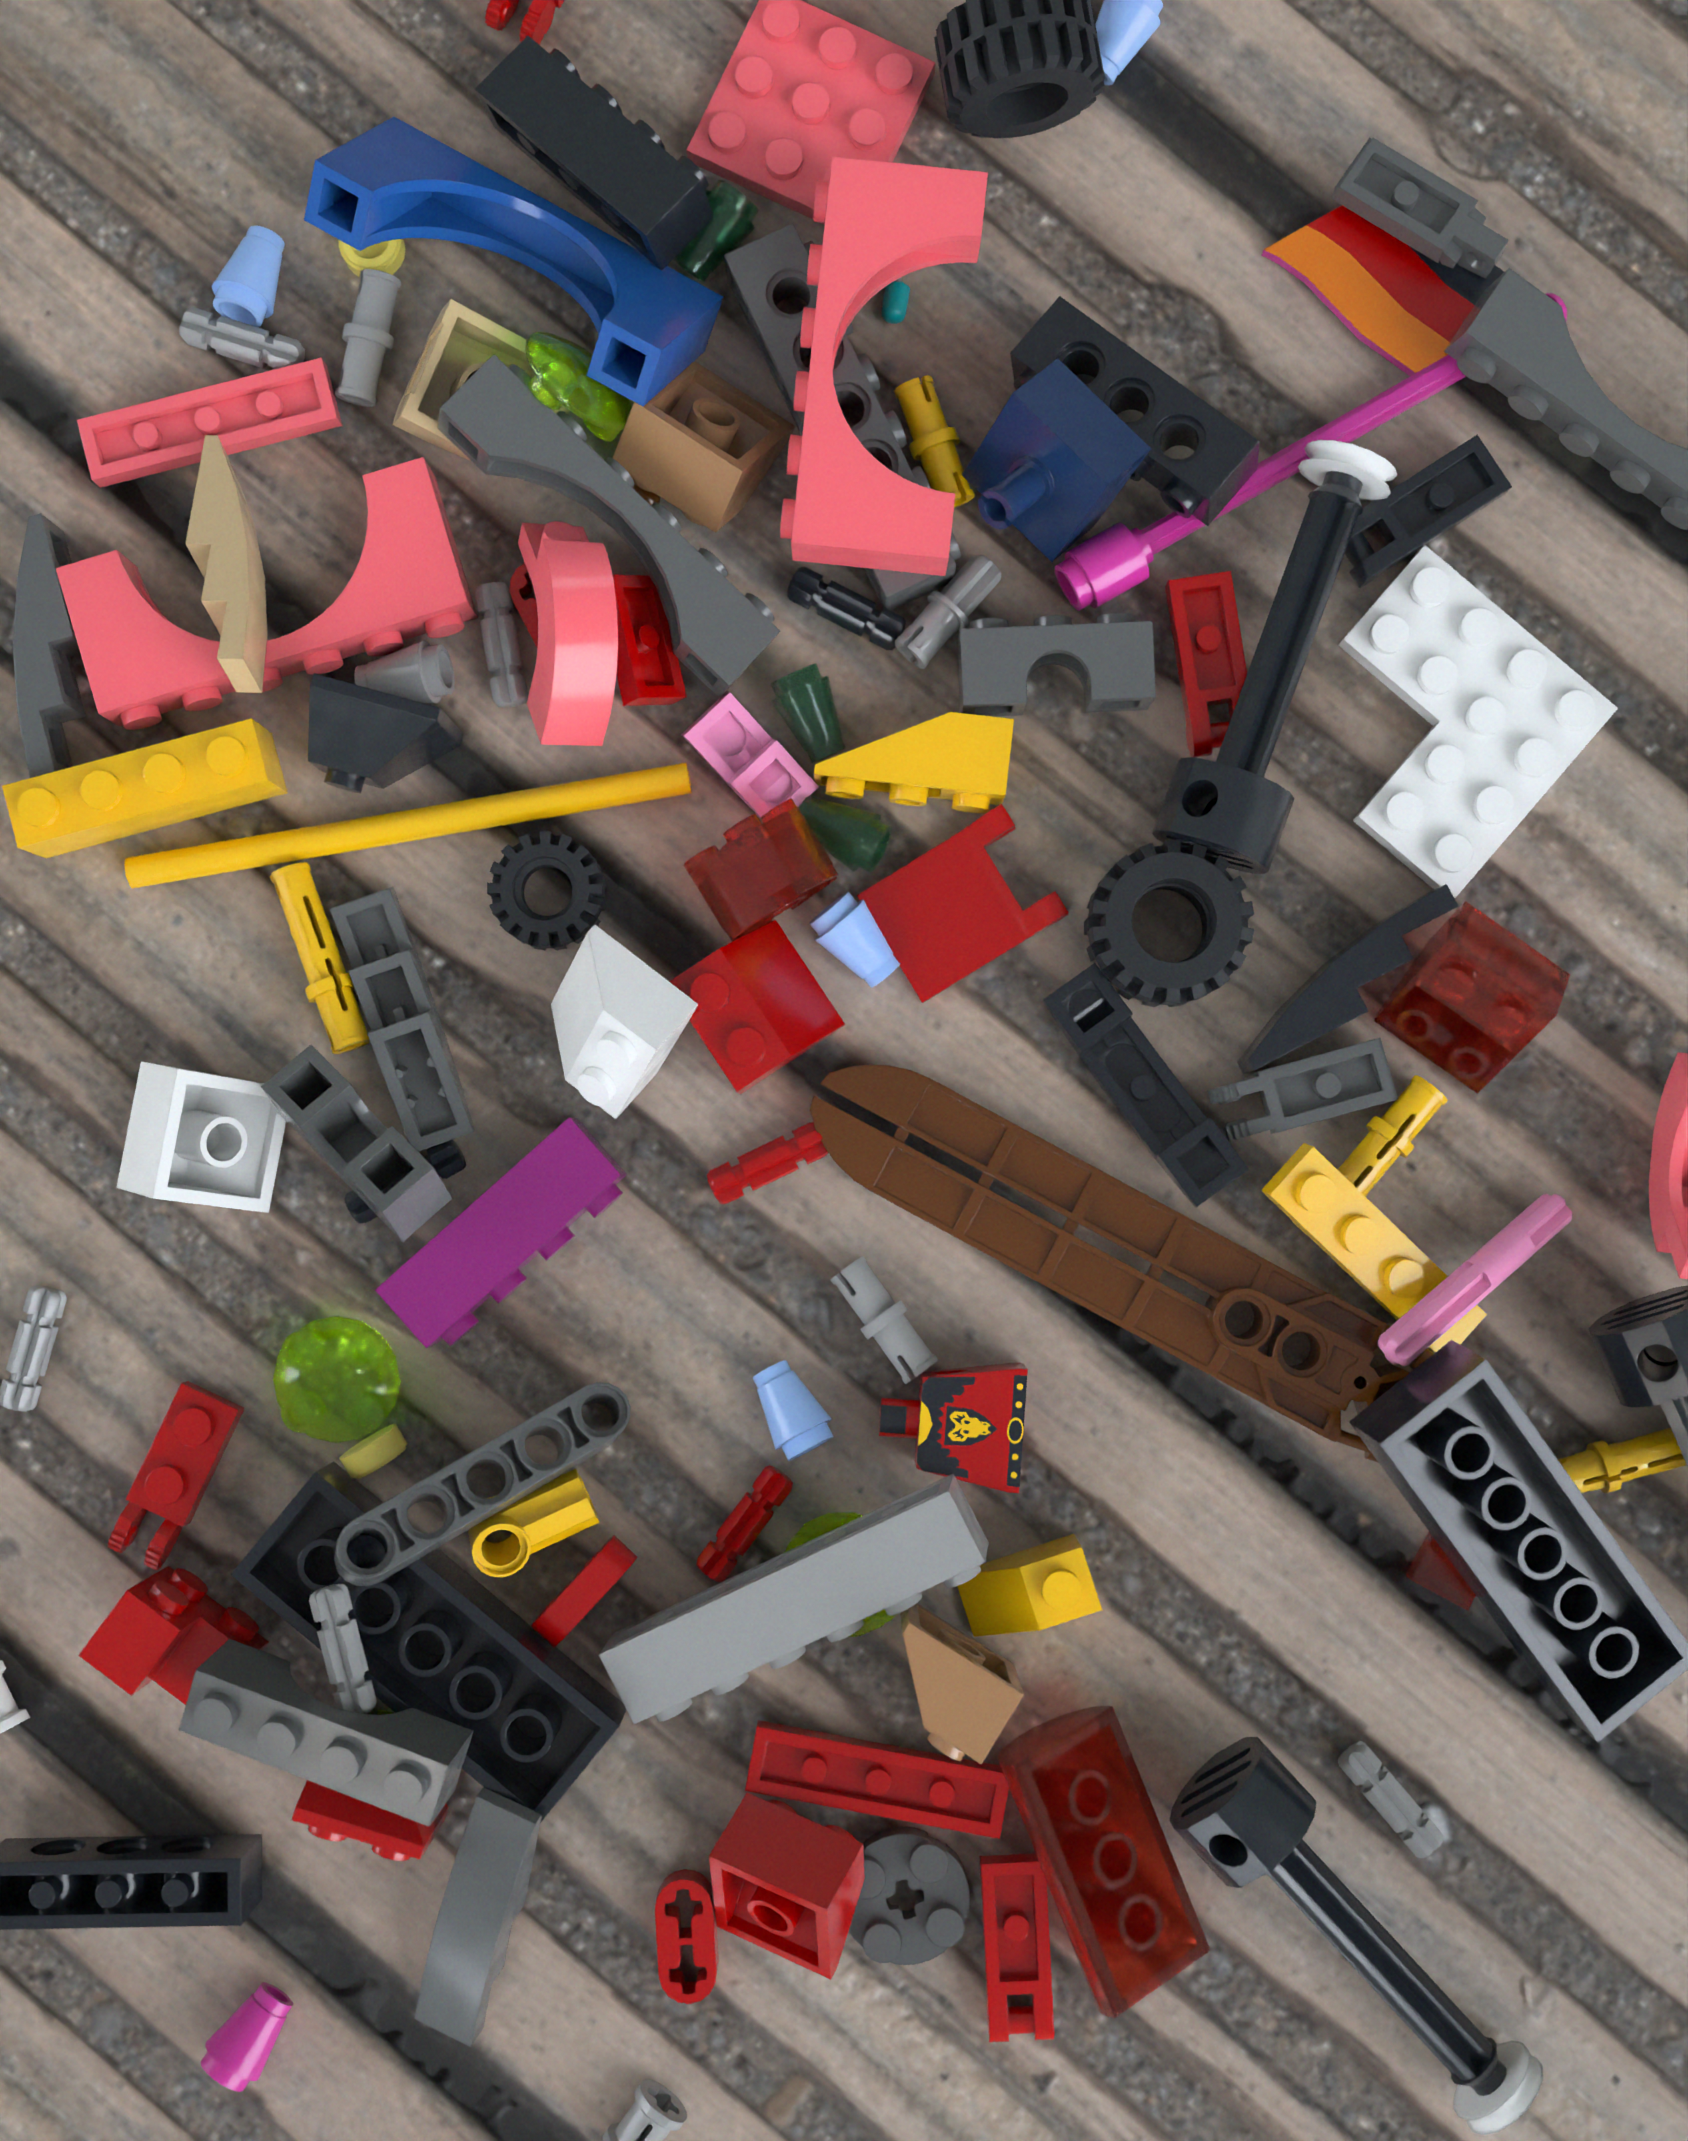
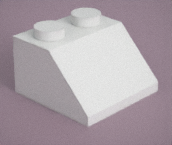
[551,925,699,1119]
[116,1062,286,1213]

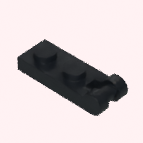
[1345,434,1512,588]

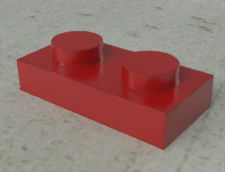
[612,574,687,706]

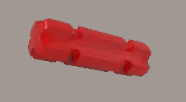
[707,1122,828,1204]
[696,1465,793,1583]

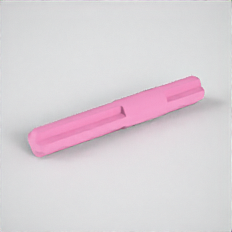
[1378,1194,1572,1366]

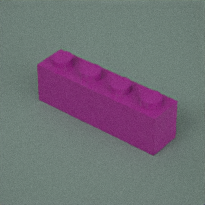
[375,1117,627,1348]

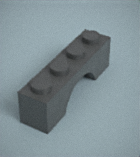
[179,1639,473,1826]

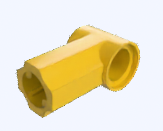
[468,1468,600,1578]

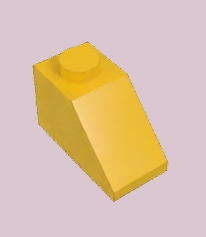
[957,1534,1102,1637]

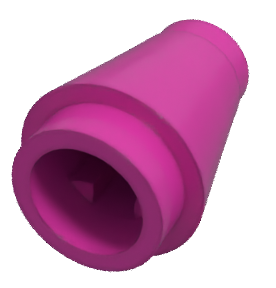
[200,1982,293,2092]

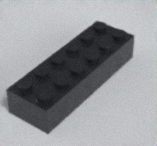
[1349,1340,1688,1742]
[230,1461,626,1823]

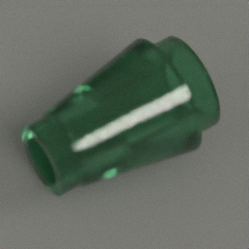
[673,179,759,282]
[770,663,846,763]
[793,795,892,873]

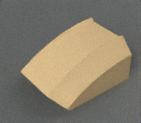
[392,299,574,480]

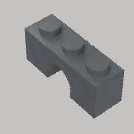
[957,612,1156,717]
[261,1045,452,1242]

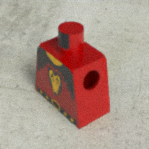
[879,1363,1028,1493]

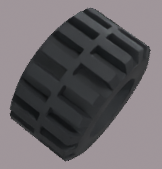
[934,0,1105,139]
[1084,840,1254,1007]

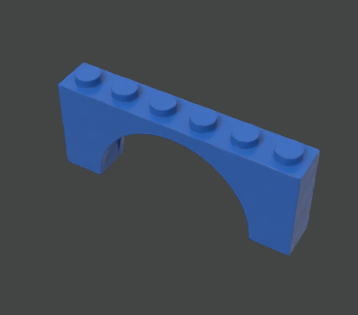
[304,117,723,407]

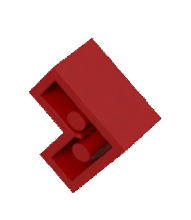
[78,1566,269,1705]

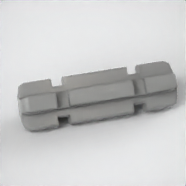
[179,307,305,370]
[475,582,528,708]
[0,1286,67,1412]
[309,1584,377,1714]
[1338,1741,1444,1859]

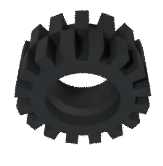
[487,831,607,950]

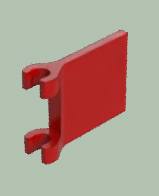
[857,804,1069,1003]

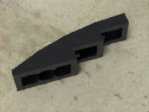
[1237,884,1459,1073]

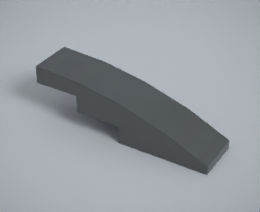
[13,513,86,778]
[330,887,475,1151]
[414,1787,542,2047]

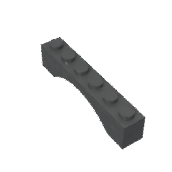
[1444,268,1688,530]
[438,354,780,698]

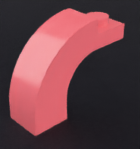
[518,521,618,746]
[1649,1052,1688,1279]

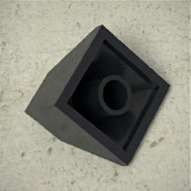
[308,673,464,793]

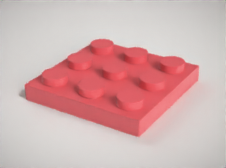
[686,0,936,225]

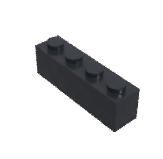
[475,36,715,271]

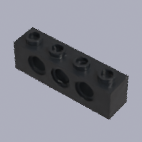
[1010,296,1260,526]
[0,1834,263,1930]

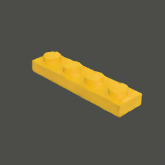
[1261,1143,1487,1353]

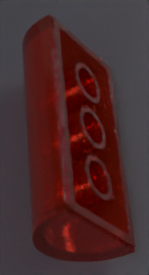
[998,1706,1211,2018]

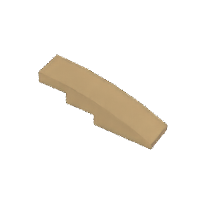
[185,435,267,693]

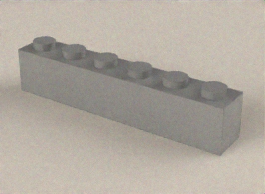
[599,1473,989,1724]

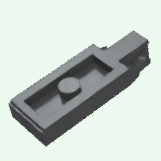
[1331,137,1508,279]

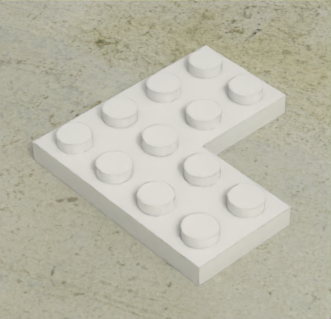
[1338,545,1618,898]

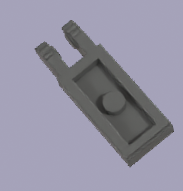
[1207,1038,1398,1141]

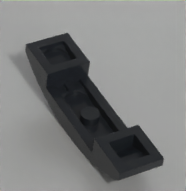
[1043,963,1249,1208]

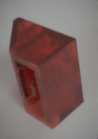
[1374,901,1570,1094]

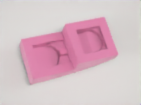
[681,692,819,830]

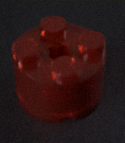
[683,799,839,942]

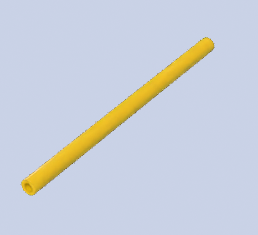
[124,762,692,888]

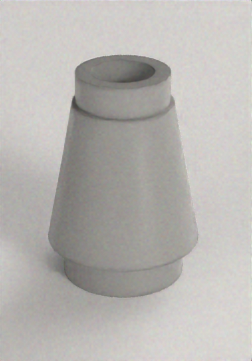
[355,640,455,703]

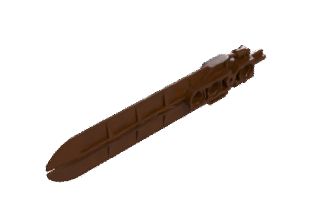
[810,1064,1434,1463]

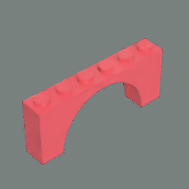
[780,156,988,576]
[56,457,478,730]

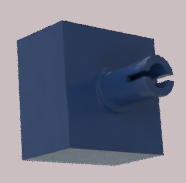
[962,358,1151,562]

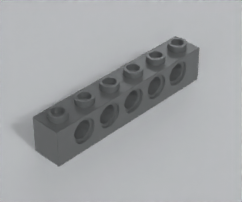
[724,223,961,611]

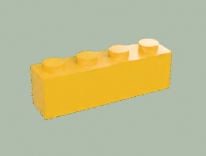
[2,718,288,858]

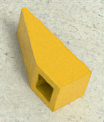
[814,712,1014,813]

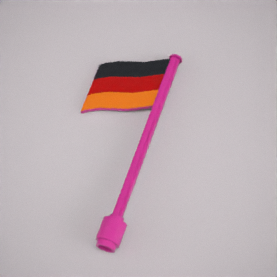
[1054,205,1567,611]

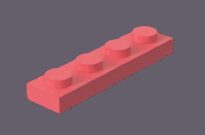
[77,357,342,488]

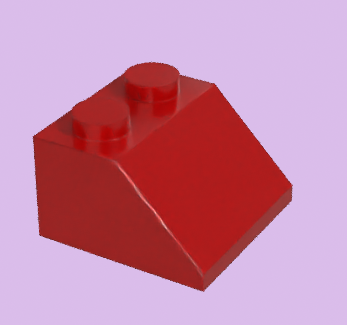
[669,920,845,1095]
[709,1792,865,1980]

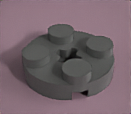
[849,1826,970,1965]

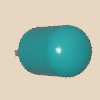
[881,277,910,324]

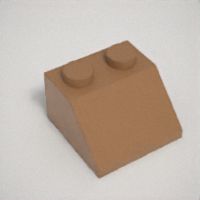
[612,361,795,533]
[900,1603,1024,1764]

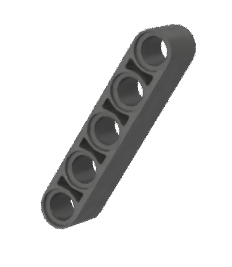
[334,1382,630,1586]

